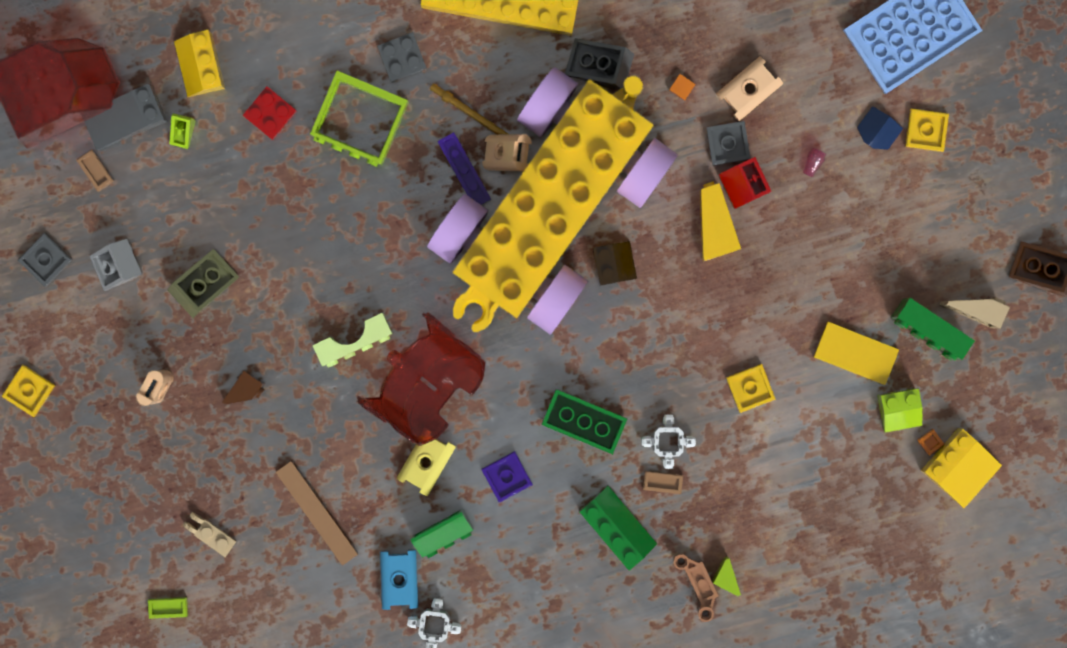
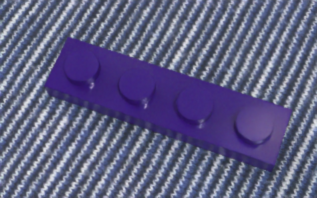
[437,132,491,205]

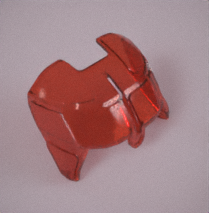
[356,312,486,446]

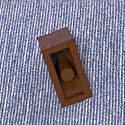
[222,370,265,404]

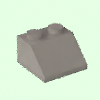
[90,239,142,291]

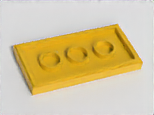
[813,322,899,385]

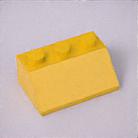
[174,30,225,97]

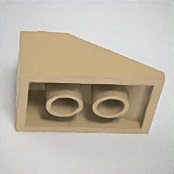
[940,297,1010,329]

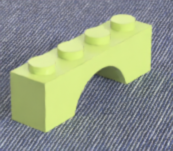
[312,313,393,368]

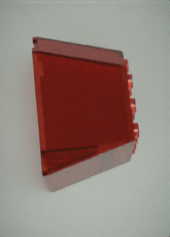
[0,38,120,149]

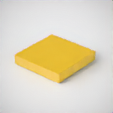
[905,108,949,152]
[1,364,56,417]
[726,364,776,413]

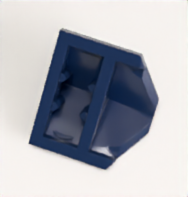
[857,106,903,150]

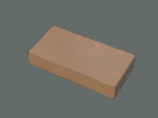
[76,149,114,192]
[643,471,683,494]

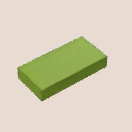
[148,597,188,619]

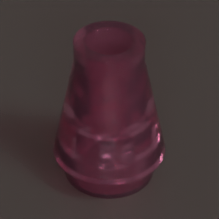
[803,148,826,177]

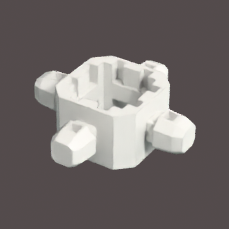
[641,414,696,469]
[407,598,461,648]

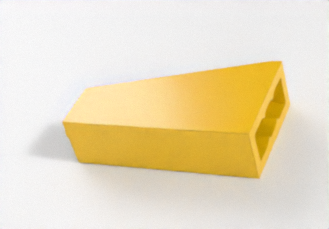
[700,181,741,262]

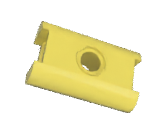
[396,428,456,496]

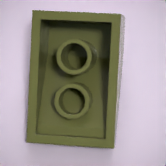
[167,249,239,318]

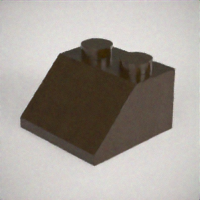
[592,241,637,286]

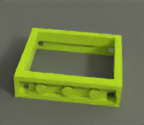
[310,71,409,167]

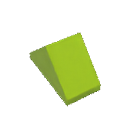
[170,113,196,149]
[712,556,741,596]

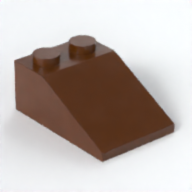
[1009,241,1067,297]

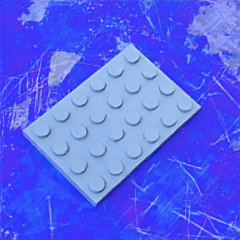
[843,0,983,94]

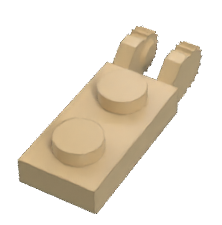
[183,512,237,557]

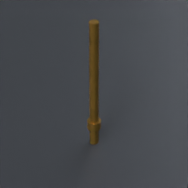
[430,83,508,135]

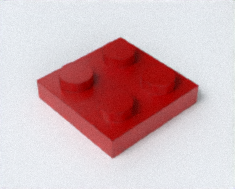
[243,86,297,140]

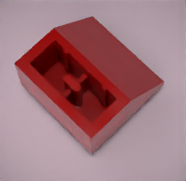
[718,157,772,209]

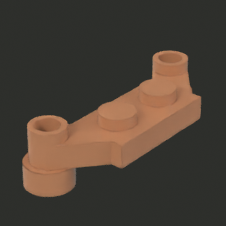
[673,553,718,622]

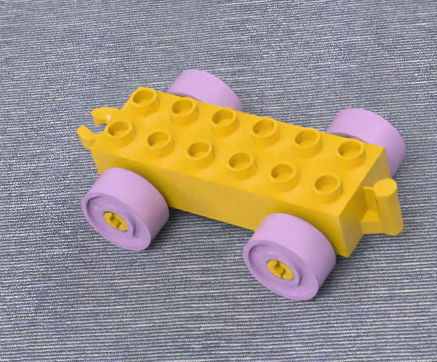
[427,67,678,335]

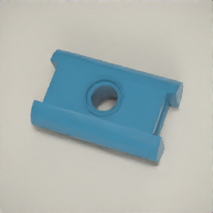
[380,549,418,610]

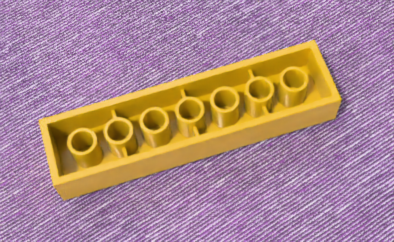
[421,0,579,36]

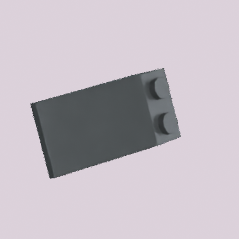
[82,84,168,151]

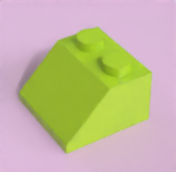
[877,388,922,433]

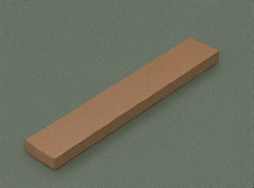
[276,461,358,566]

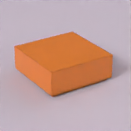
[669,74,696,101]
[917,429,945,456]

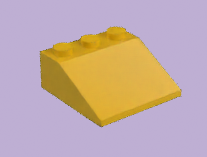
[920,428,1002,508]

